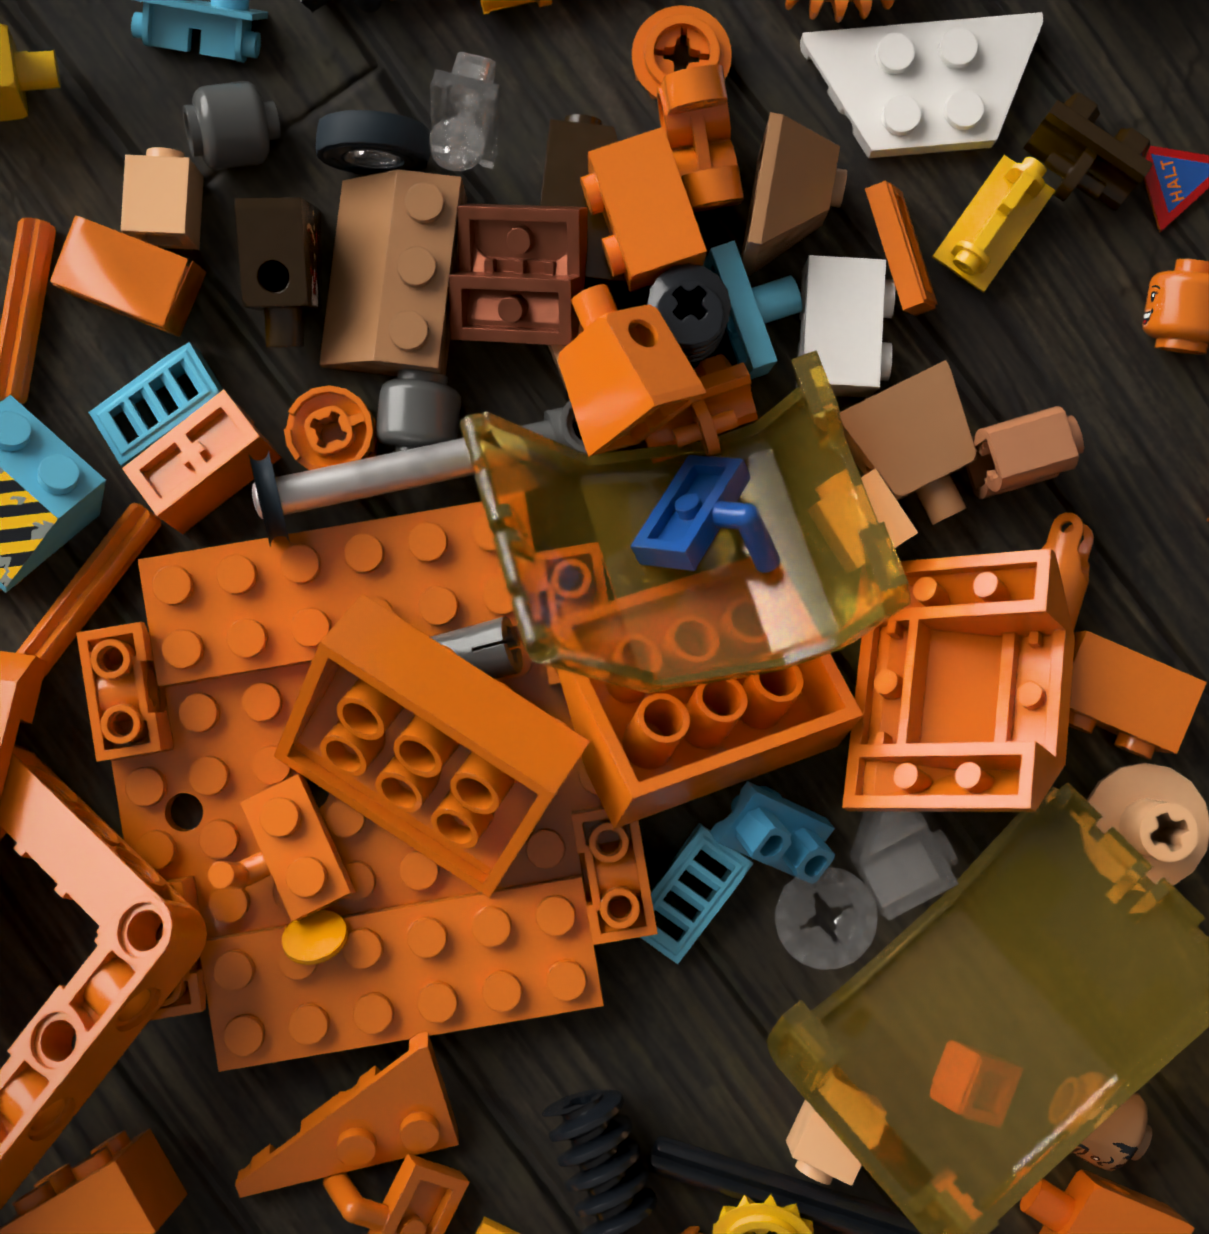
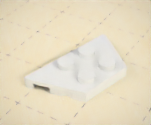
[800,12,1043,158]

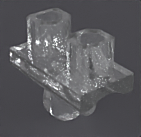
[429,52,499,171]

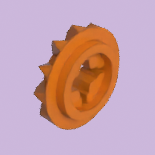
[632,5,732,100]

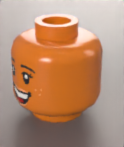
[1142,259,1209,355]

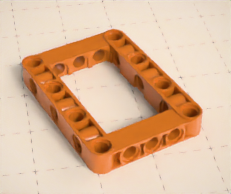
[0,744,207,1210]

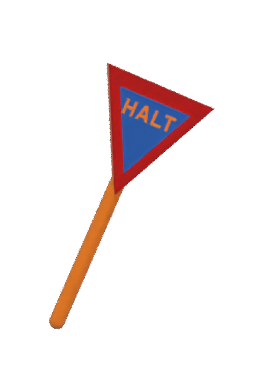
[1143,146,1209,233]

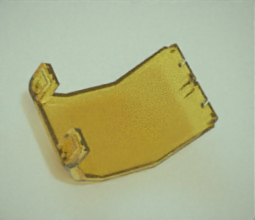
[460,350,911,693]
[767,782,1209,1234]

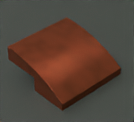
[449,204,588,346]

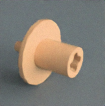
[1081,763,1209,891]

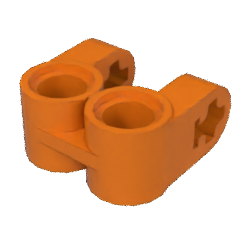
[657,64,744,213]

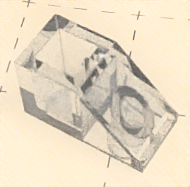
[850,811,958,921]

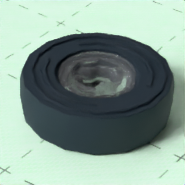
[316,110,431,175]

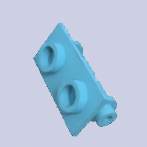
[131,0,268,63]

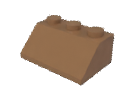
[319,169,467,376]

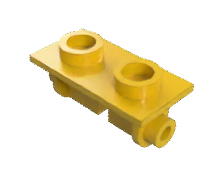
[932,155,1055,293]

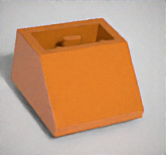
[0,1128,188,1234]

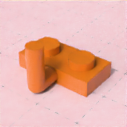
[208,774,356,922]
[323,1153,470,1234]

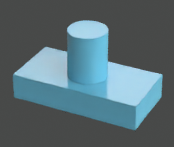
[703,240,803,379]

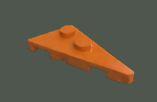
[235,1031,459,1198]

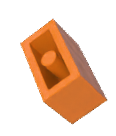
[580,126,707,292]
[1069,631,1207,760]

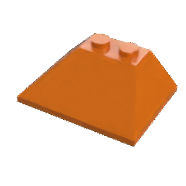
[842,548,1075,812]

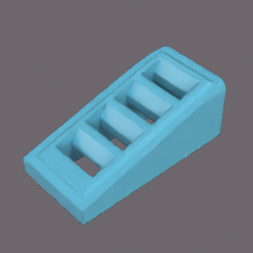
[88,342,223,467]
[640,823,754,964]

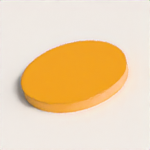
[282,910,348,965]

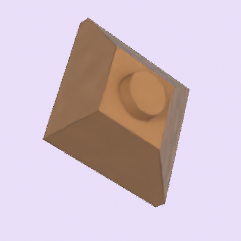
[741,112,847,276]

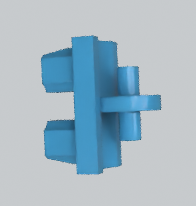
[710,781,835,884]

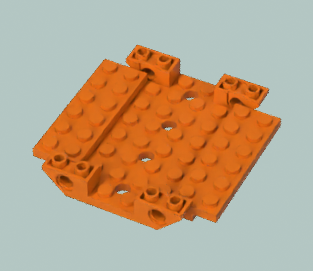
[76,495,658,1072]

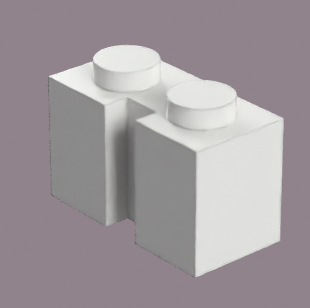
[796,255,896,398]

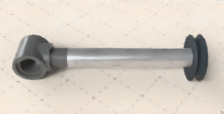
[249,401,614,548]

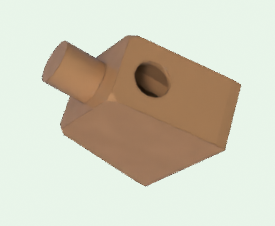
[829,360,977,525]

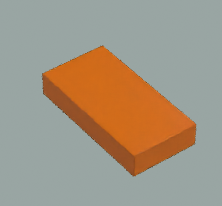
[865,180,937,316]

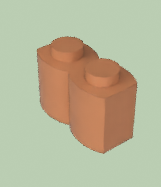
[966,406,1084,499]

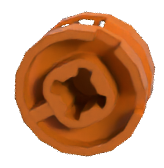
[284,385,379,470]

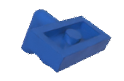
[630,455,781,573]

